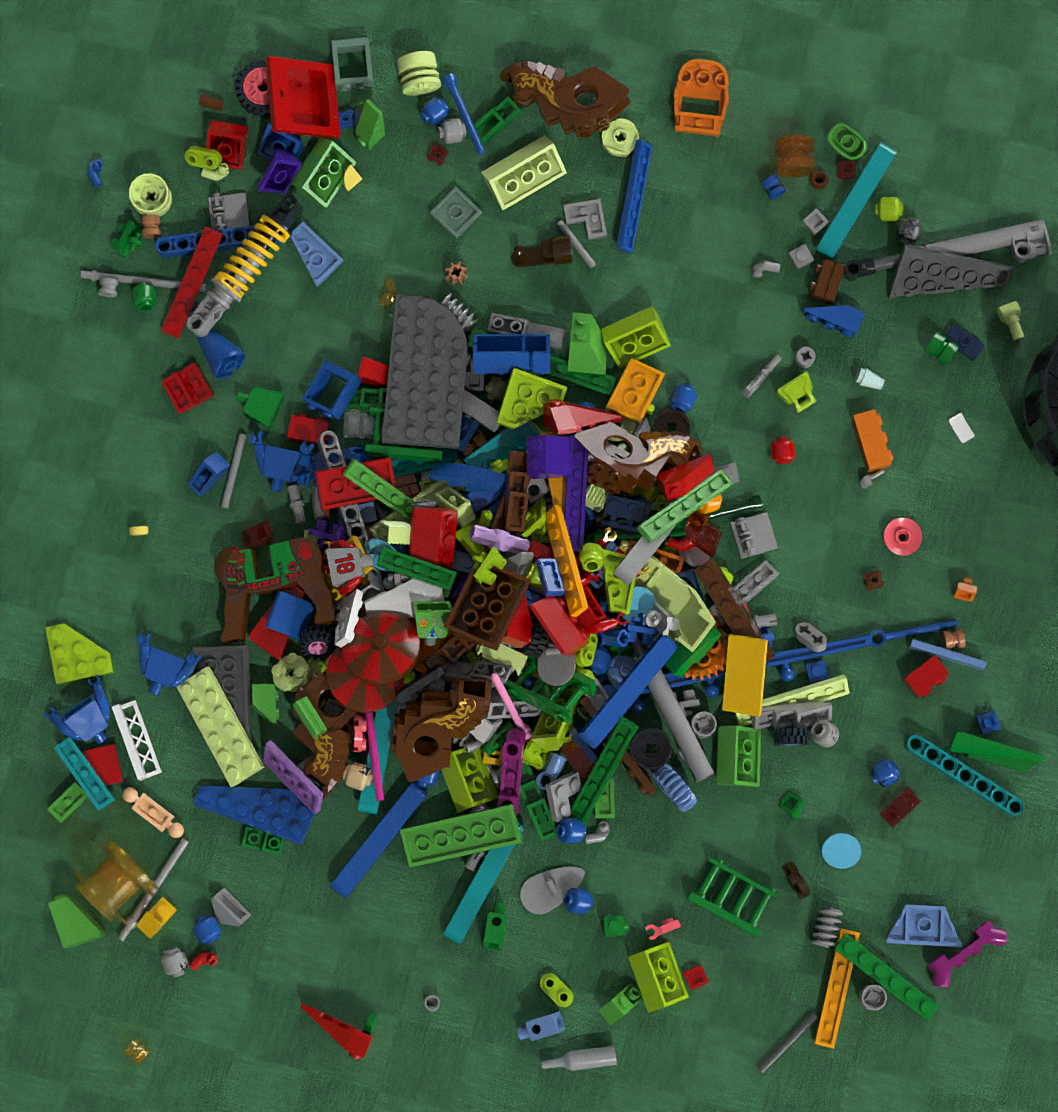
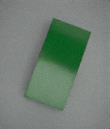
[240,827,284,855]

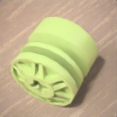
[397,51,441,96]
[129,173,172,217]

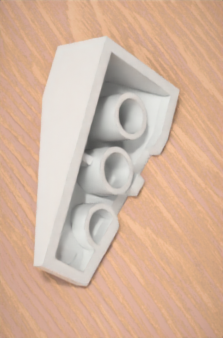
[364,579,444,618]

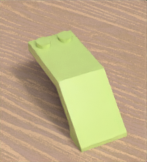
[634,555,716,652]

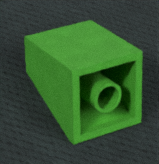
[568,313,608,374]
[48,894,106,948]

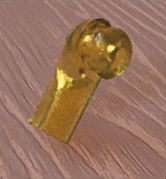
[380,278,398,306]

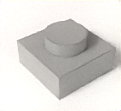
[802,208,829,236]
[788,244,814,271]

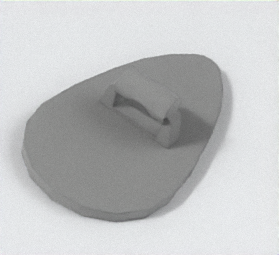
[537,637,576,686]
[520,867,585,914]

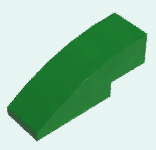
[466,96,524,145]
[664,626,722,677]

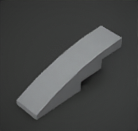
[752,702,832,730]

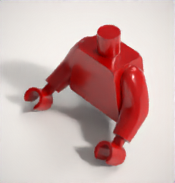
[563,571,628,635]

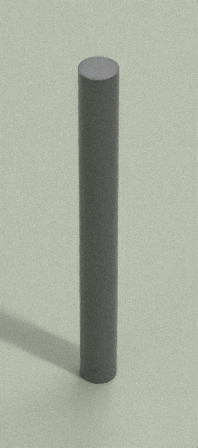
[757,1012,818,1074]

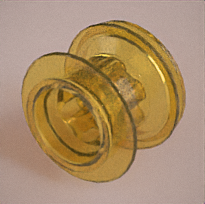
[73,837,159,924]

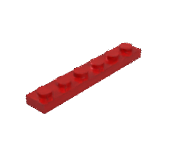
[161,226,223,339]

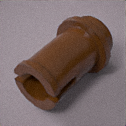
[199,94,224,111]

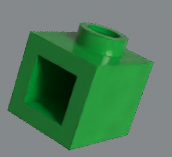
[603,915,628,937]

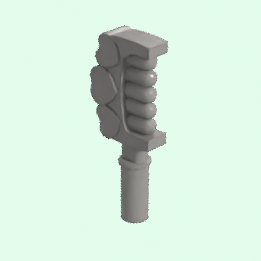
[741,355,782,399]

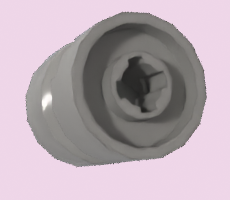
[690,711,717,739]
[858,985,887,1010]

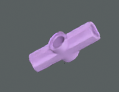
[469,525,529,554]

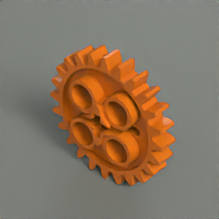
[684,625,729,681]

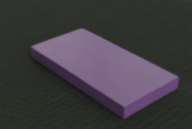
[263,740,323,814]

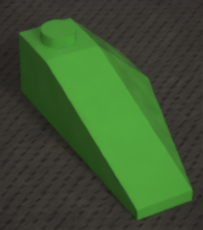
[355,99,385,150]

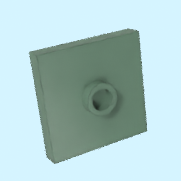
[429,186,483,240]

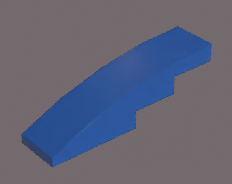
[428,462,506,492]

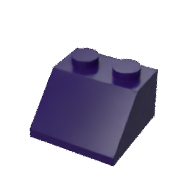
[257,149,302,195]
[527,435,571,479]

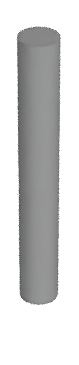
[557,220,596,269]

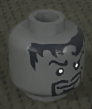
[895,216,923,245]

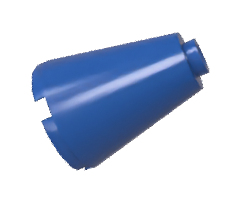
[197,328,246,379]

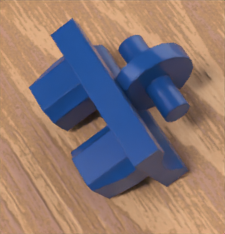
[620,612,660,645]

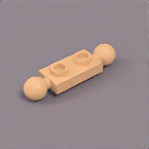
[122,787,184,838]

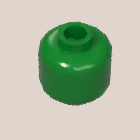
[131,282,157,312]

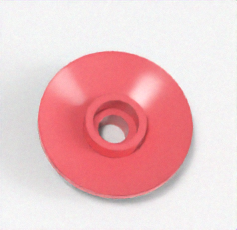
[884,518,922,556]

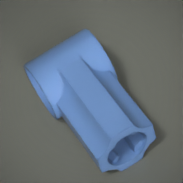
[536,752,567,791]

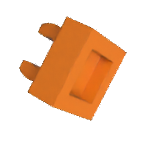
[953,577,977,602]

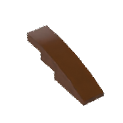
[504,450,529,532]
[422,635,475,670]

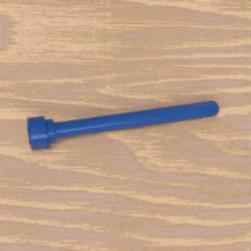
[442,74,485,155]

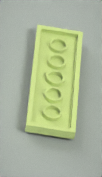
[177,667,264,787]

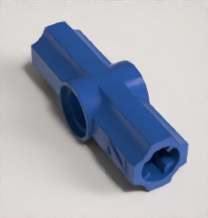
[596,627,630,647]

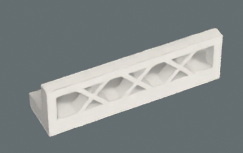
[112,700,162,781]

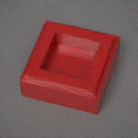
[683,964,709,991]

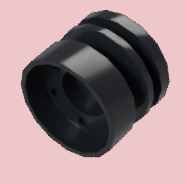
[630,727,672,770]

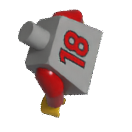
[324,540,374,600]

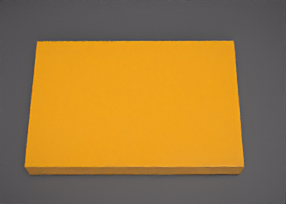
[606,358,665,425]

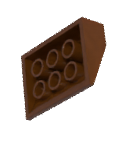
[444,559,531,651]

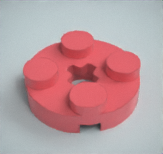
[352,713,366,752]

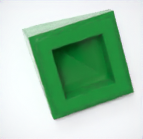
[778,791,805,820]

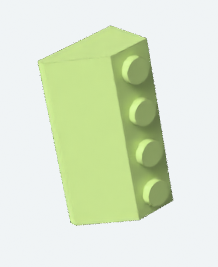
[481,135,567,210]

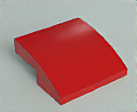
[161,362,215,414]

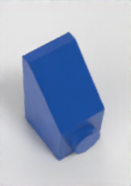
[187,452,230,497]

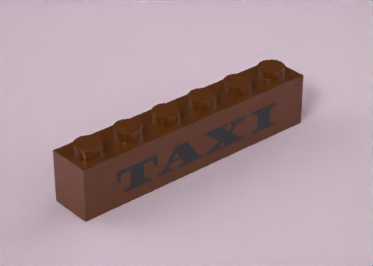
[694,558,776,662]

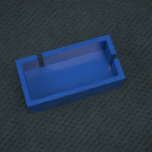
[473,334,550,375]

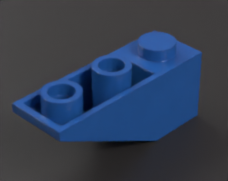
[802,305,865,338]

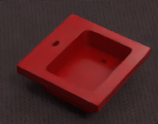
[266,56,341,139]

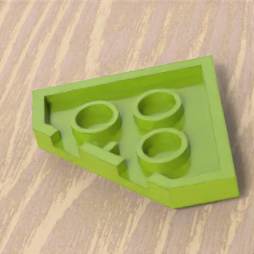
[496,368,567,429]
[45,624,114,685]

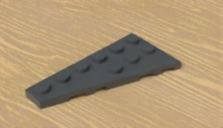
[888,244,1013,299]
[192,645,252,743]

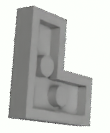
[563,199,607,240]
[545,771,582,822]

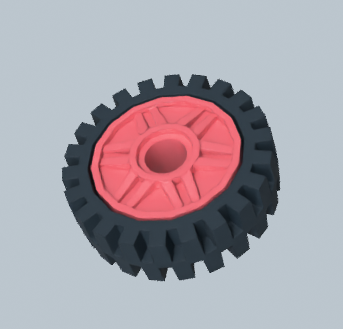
[235,59,271,117]

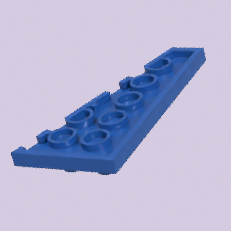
[193,785,315,845]

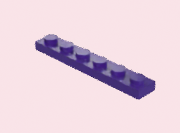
[564,436,588,553]

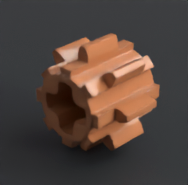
[445,262,468,286]

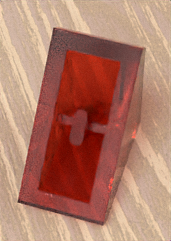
[242,520,275,549]

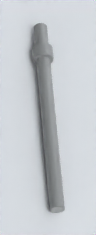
[117,838,189,942]

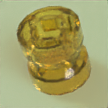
[124,1038,151,1066]

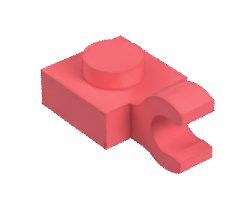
[645,918,681,940]

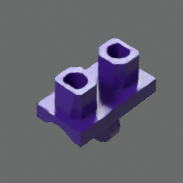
[308,519,348,552]

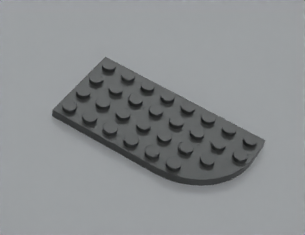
[382,295,467,449]

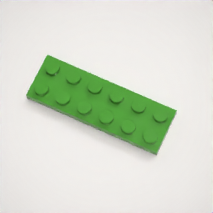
[400,804,522,868]

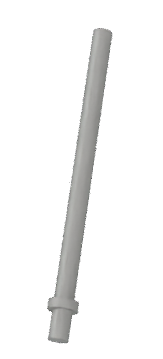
[81,270,206,292]

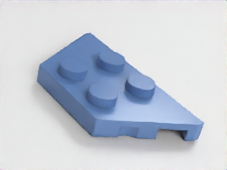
[886,905,962,947]

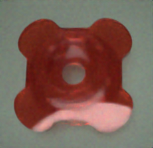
[427,144,449,166]
[837,161,856,180]

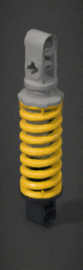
[187,194,303,337]

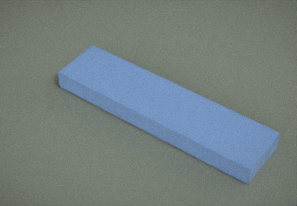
[908,639,987,671]

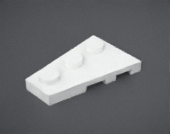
[335,589,363,648]

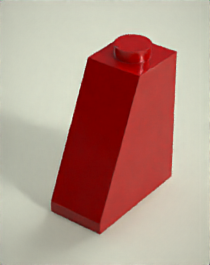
[358,357,389,388]

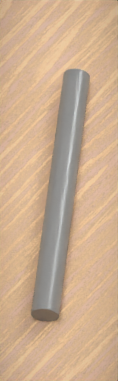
[221,434,246,509]

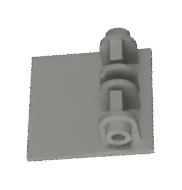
[208,193,250,230]
[730,512,778,559]

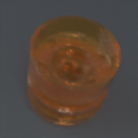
[775,135,815,177]

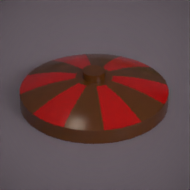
[342,612,421,685]
[326,646,405,713]

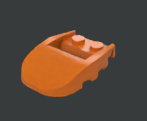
[674,59,729,137]

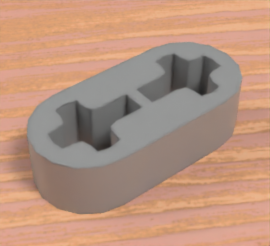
[795,622,827,652]

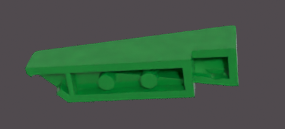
[949,731,1046,772]

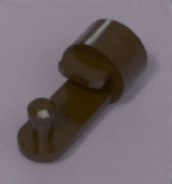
[511,235,574,267]

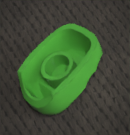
[827,123,867,160]

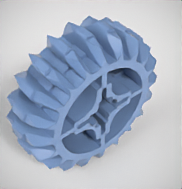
[652,764,697,812]

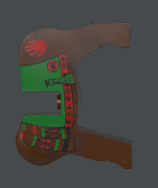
[214,538,338,643]

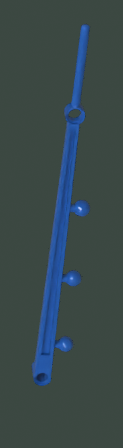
[602,619,958,714]

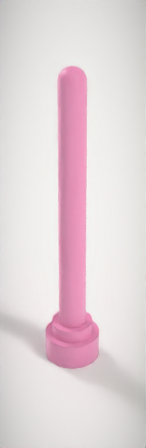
[491,673,533,741]

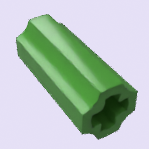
[293,696,327,739]

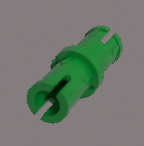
[481,721,516,757]

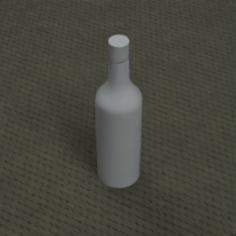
[542,1045,617,1071]

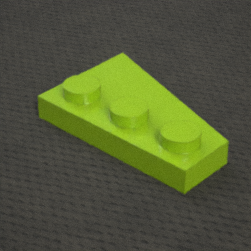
[603,549,636,616]

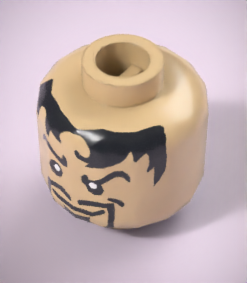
[343,762,373,791]

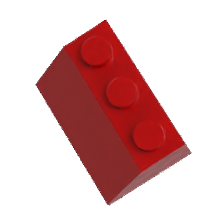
[408,507,458,569]
[529,596,590,657]

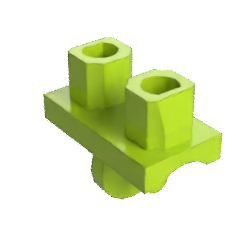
[472,547,507,585]

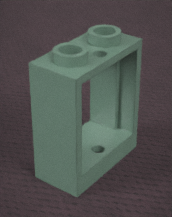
[332,37,374,91]

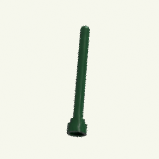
[687,495,763,525]

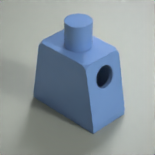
[517,1011,565,1041]

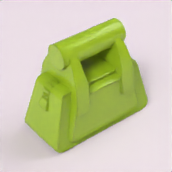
[775,372,817,413]
[523,729,551,771]

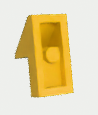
[136,897,178,939]

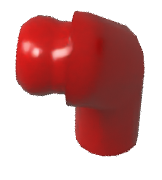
[667,535,696,552]
[189,952,218,971]

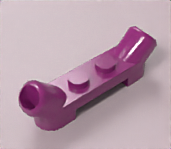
[498,729,526,815]
[927,920,1007,988]

